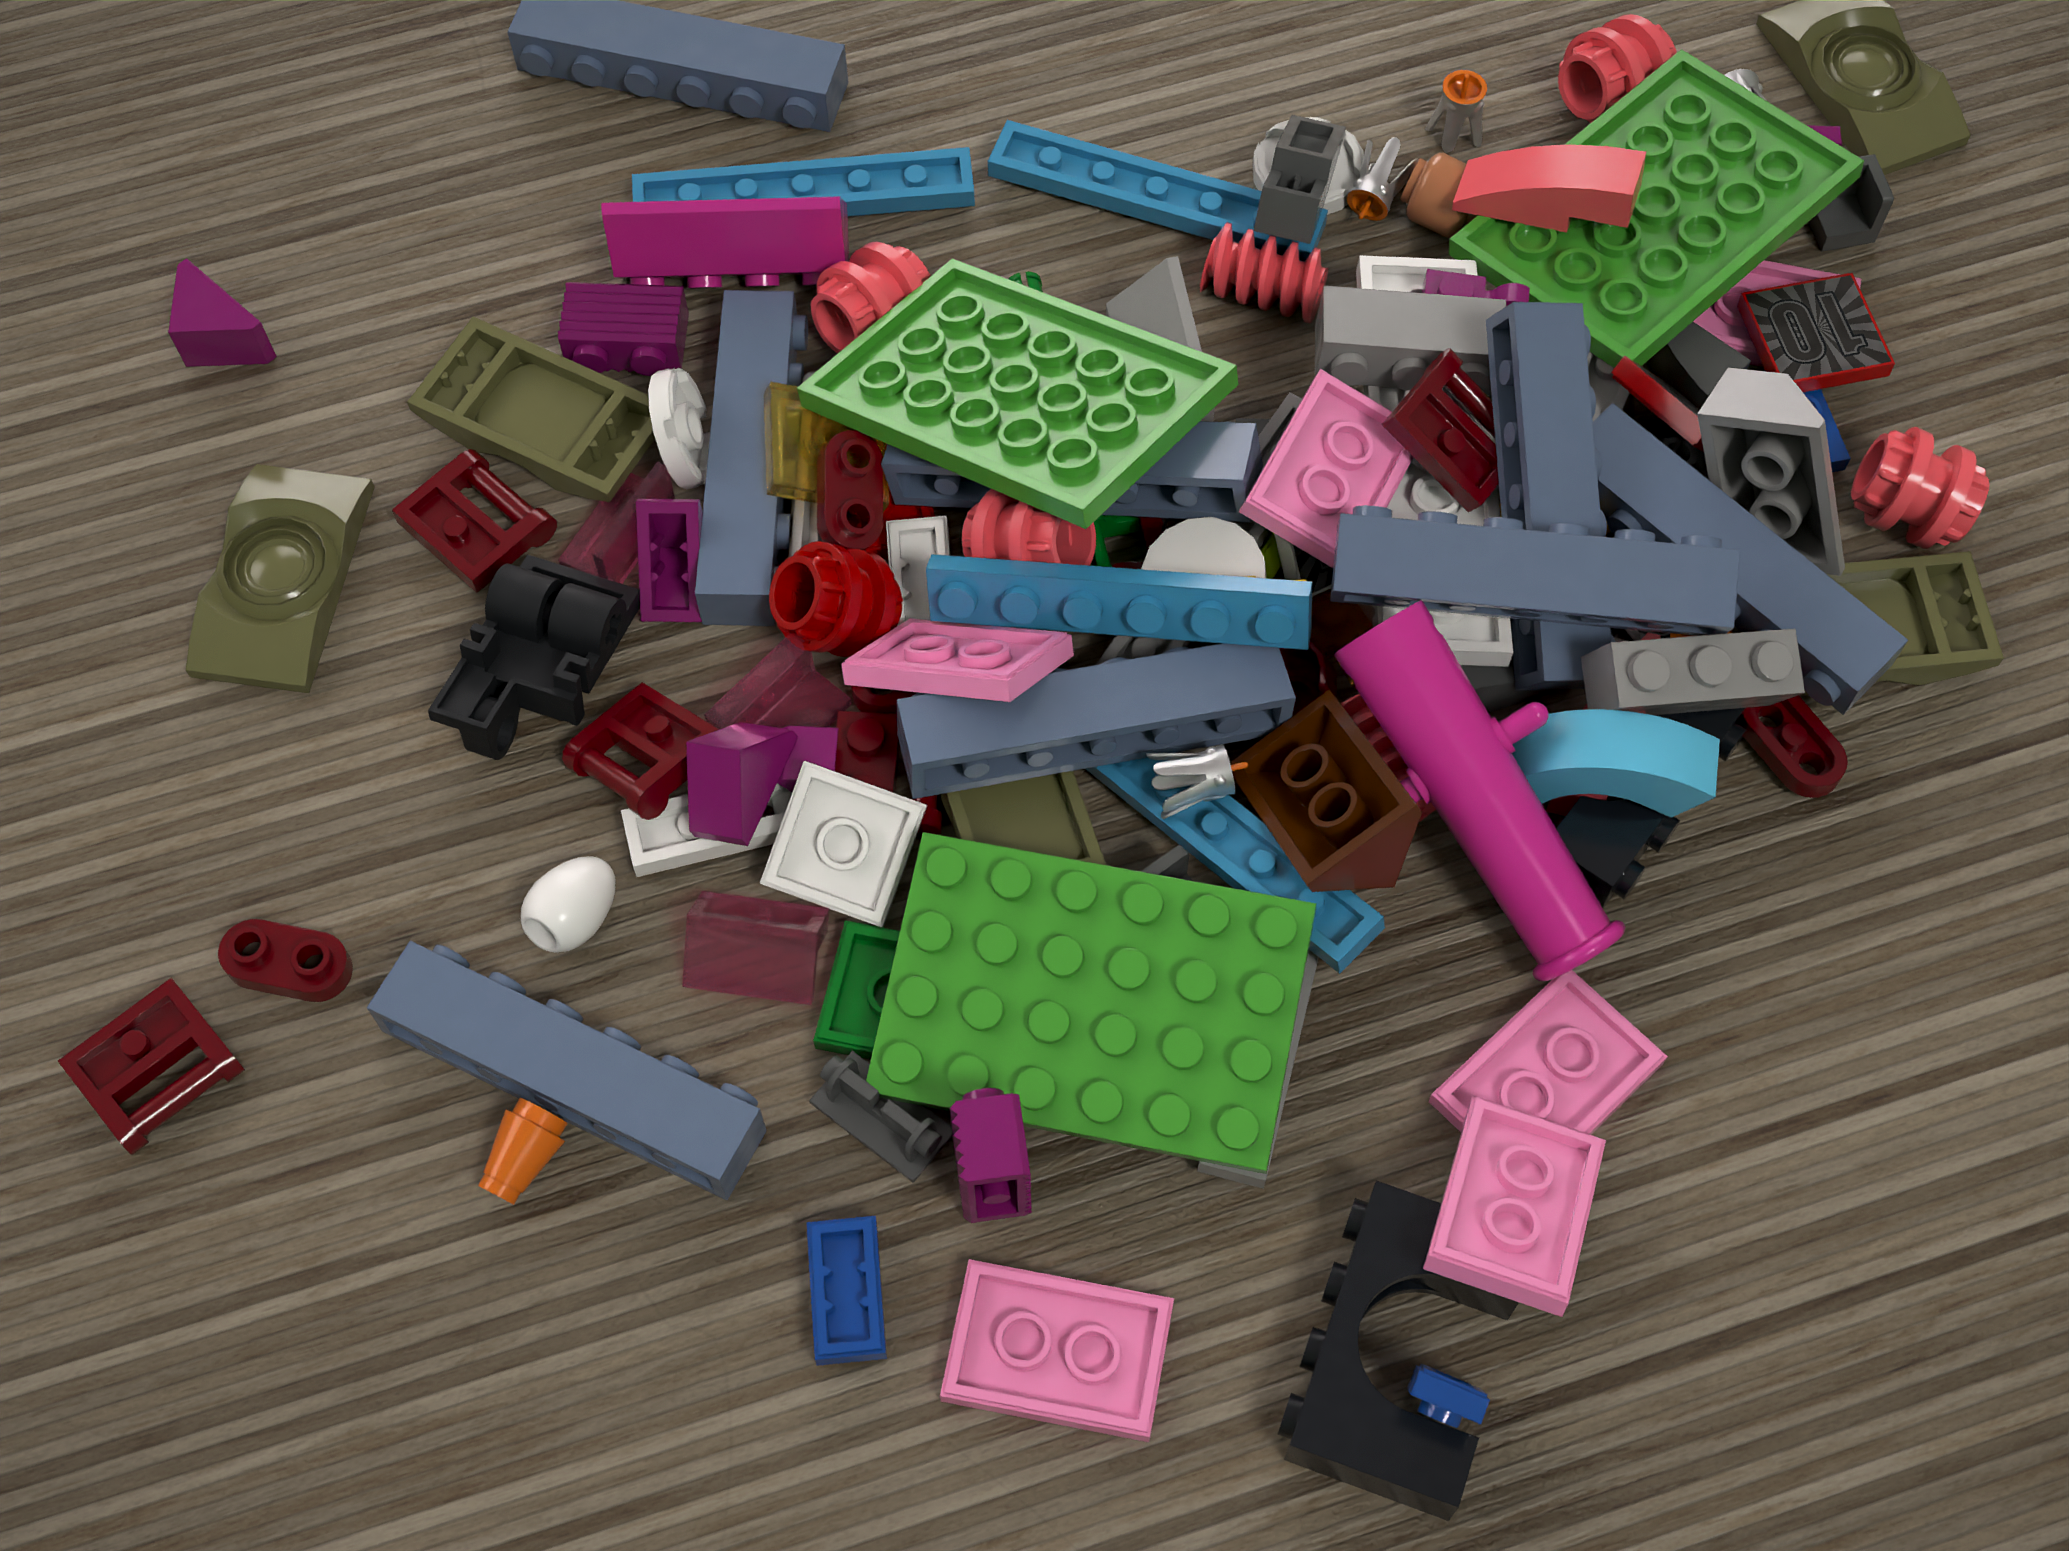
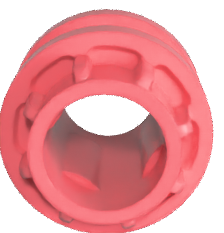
[1558,14,1677,123]
[811,242,930,353]
[1851,427,1989,549]
[962,489,1096,566]

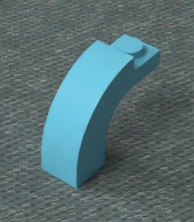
[1512,709,1720,818]

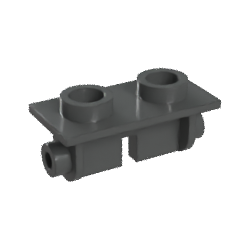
[809,1051,953,1183]

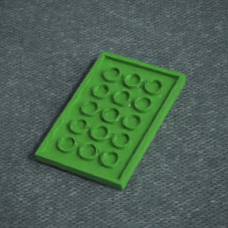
[1449,49,1864,368]
[797,258,1238,529]
[866,832,1316,1174]

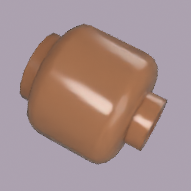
[1400,153,1478,238]

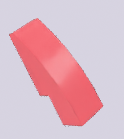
[1452,144,1646,233]

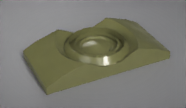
[1756,0,1971,175]
[407,317,655,502]
[186,464,375,693]
[1738,551,2004,695]
[940,771,1106,865]

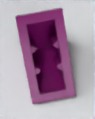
[168,258,277,367]
[636,499,703,622]
[686,722,798,846]

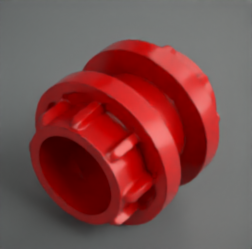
[769,541,903,658]

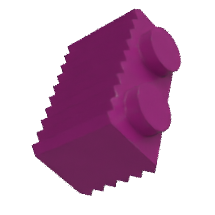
[558,282,689,376]
[950,1088,1032,1223]

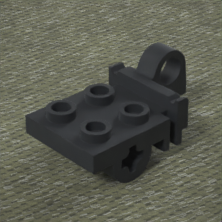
[428,555,640,760]

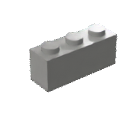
[1315,286,1506,395]
[1581,628,1805,715]

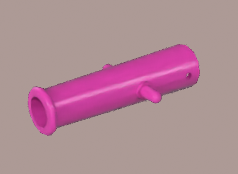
[1334,600,1626,981]

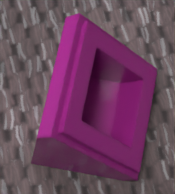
[777,726,839,792]

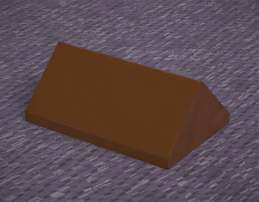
[1230,689,1422,892]

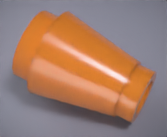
[478,1097,568,1205]

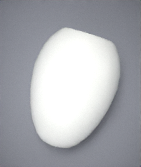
[521,856,616,953]

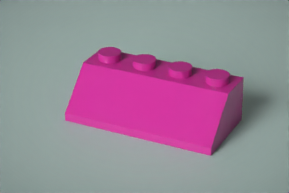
[601,196,849,288]

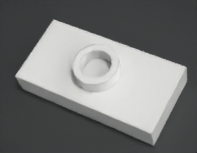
[886,516,951,626]

